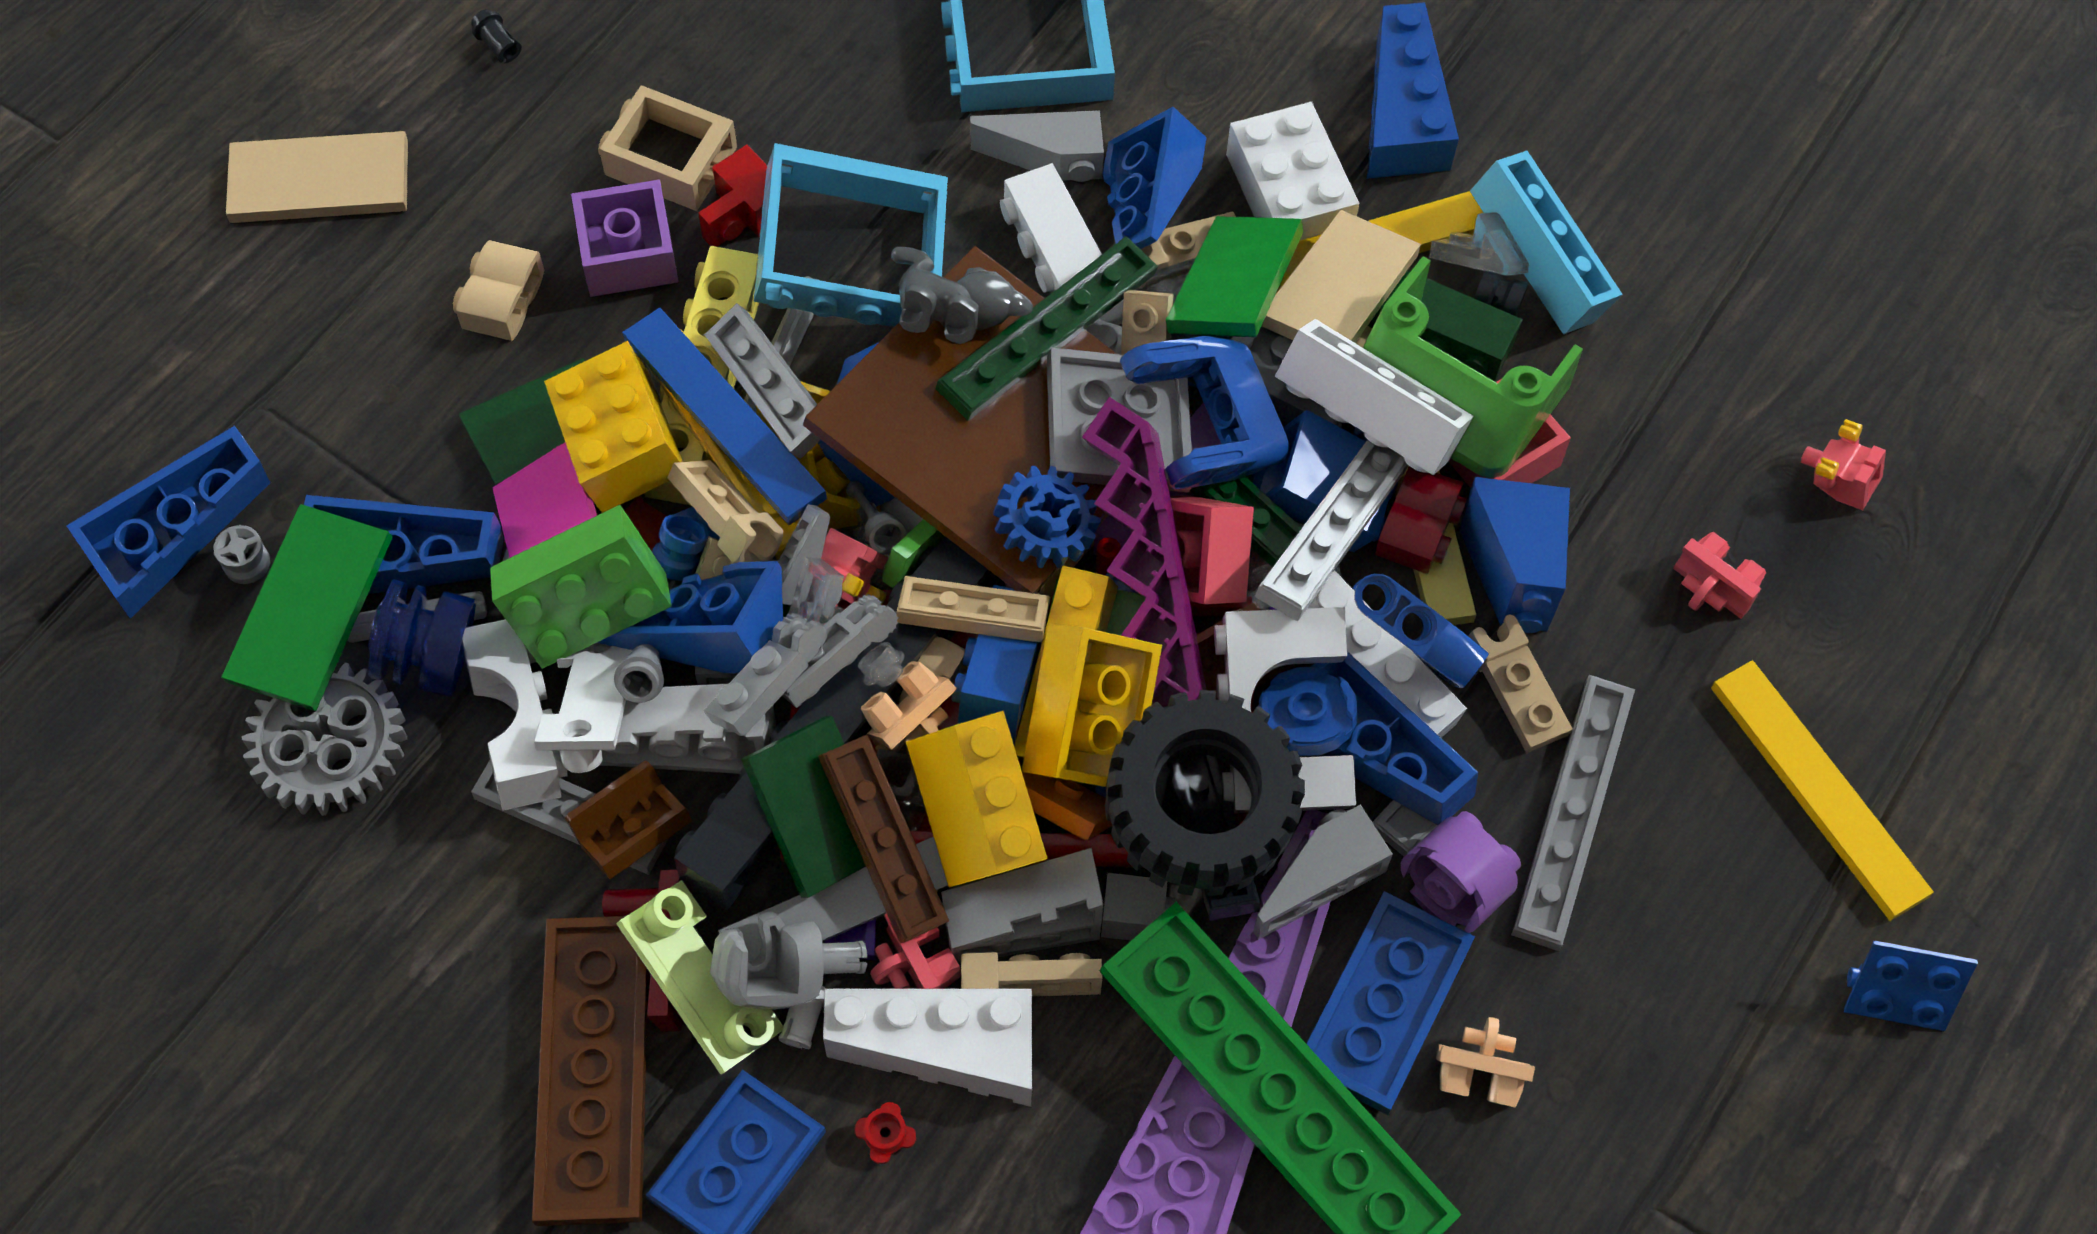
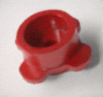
[855,1102,916,1164]

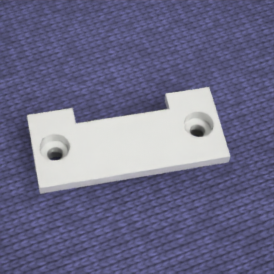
[534,643,633,773]

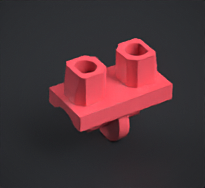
[1673,532,1766,619]
[870,913,961,989]

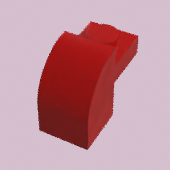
[698,144,767,247]

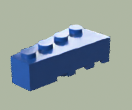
[1367,2,1459,179]
[67,426,270,619]
[304,495,504,594]
[1311,652,1478,825]

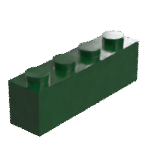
[1367,270,1523,381]

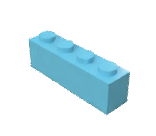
[1470,151,1623,335]

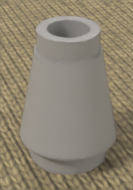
[614,644,664,703]

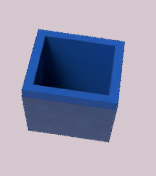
[1250,410,1398,552]
[1459,477,1570,633]

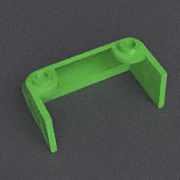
[1363,256,1583,478]

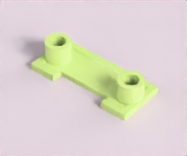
[616,880,784,1075]

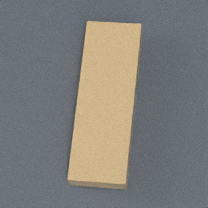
[896,576,1050,643]

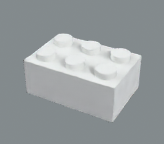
[1226,102,1360,240]

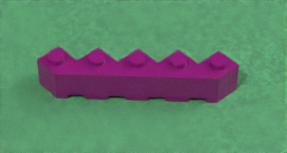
[1082,397,1207,707]

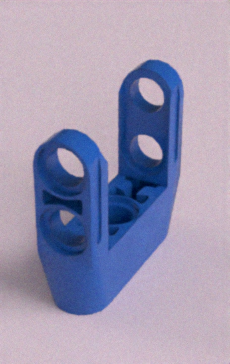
[1120,336,1288,490]
[1352,573,1489,688]

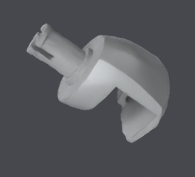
[710,911,867,1010]

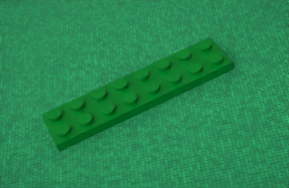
[1099,902,1462,1234]

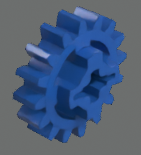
[993,466,1101,568]

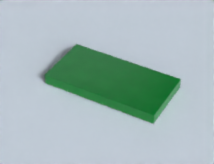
[1166,216,1303,337]
[221,504,393,711]

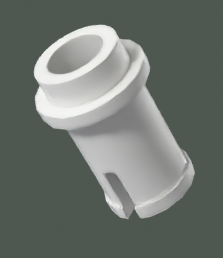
[779,986,826,1049]

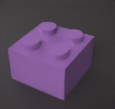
[571,179,679,297]

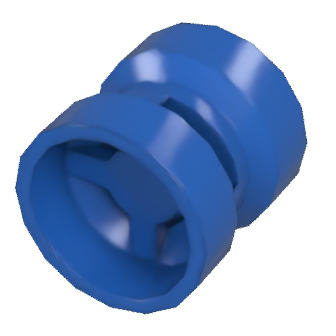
[652,514,709,581]

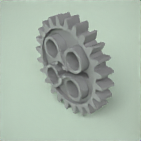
[242,663,407,816]

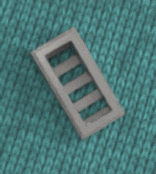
[778,504,830,608]

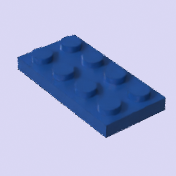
[1307,891,1475,1115]

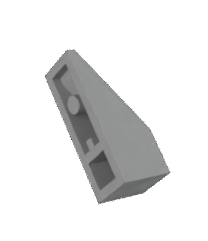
[970,110,1104,182]
[1253,804,1393,940]

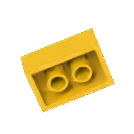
[544,341,683,513]

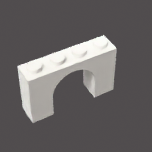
[1214,607,1356,814]

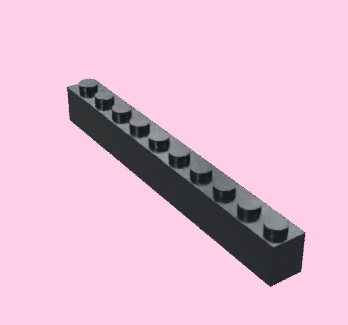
[674,536,1000,910]

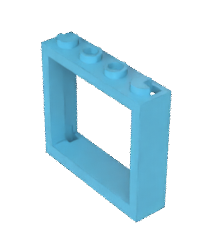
[941,0,1115,112]
[754,143,948,326]

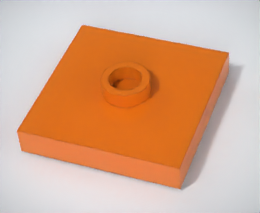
[1022,772,1112,841]

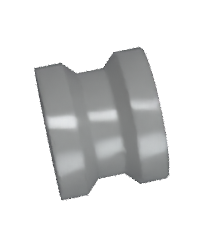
[213,525,270,584]

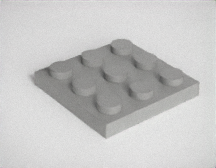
[1047,347,1192,493]

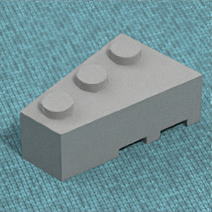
[941,848,1103,964]

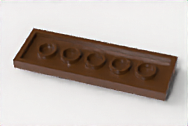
[532,916,649,1226]

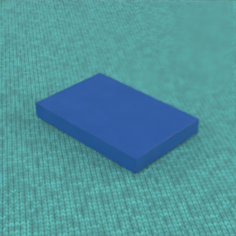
[646,1069,826,1234]

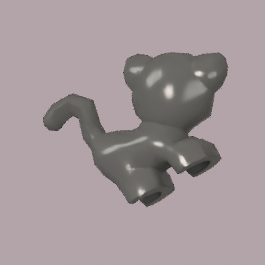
[891,247,1033,344]

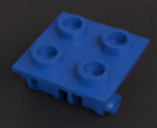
[1844,941,1978,1031]

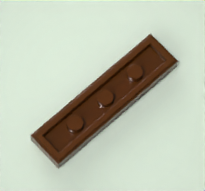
[818,735,949,943]

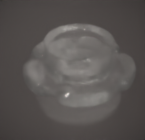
[858,642,905,687]

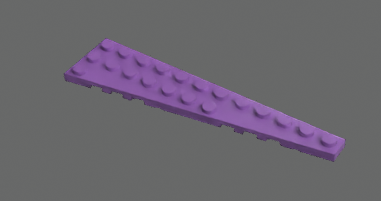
[1080,810,1330,1234]

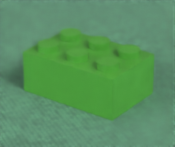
[490,505,672,669]

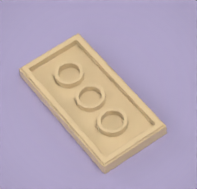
[226,131,408,223]
[1262,210,1421,343]

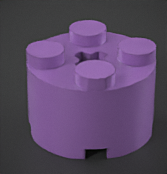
[1401,811,1521,933]

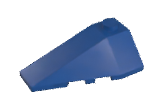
[1103,107,1207,249]
[597,561,783,673]

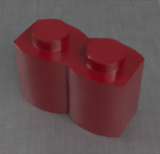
[1375,466,1467,575]

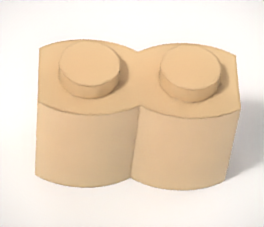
[453,240,544,341]

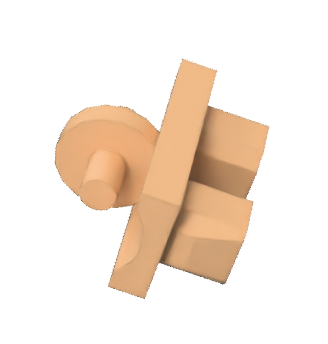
[861,661,957,749]
[1435,1017,1535,1107]

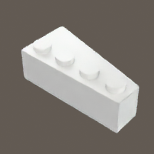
[600,684,777,774]
[823,989,1032,1107]

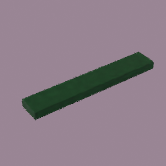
[935,236,1159,421]

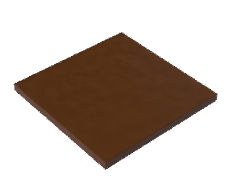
[803,246,1193,594]

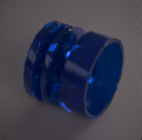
[368,579,477,697]

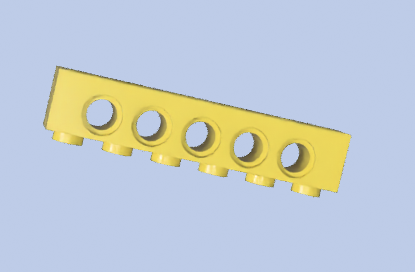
[644,246,759,506]

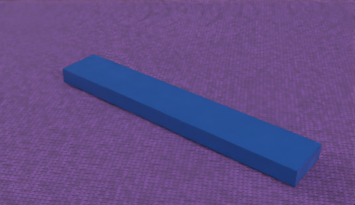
[622,308,827,525]

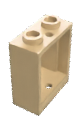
[598,85,737,211]

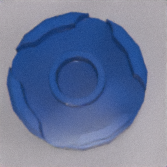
[1259,667,1357,756]

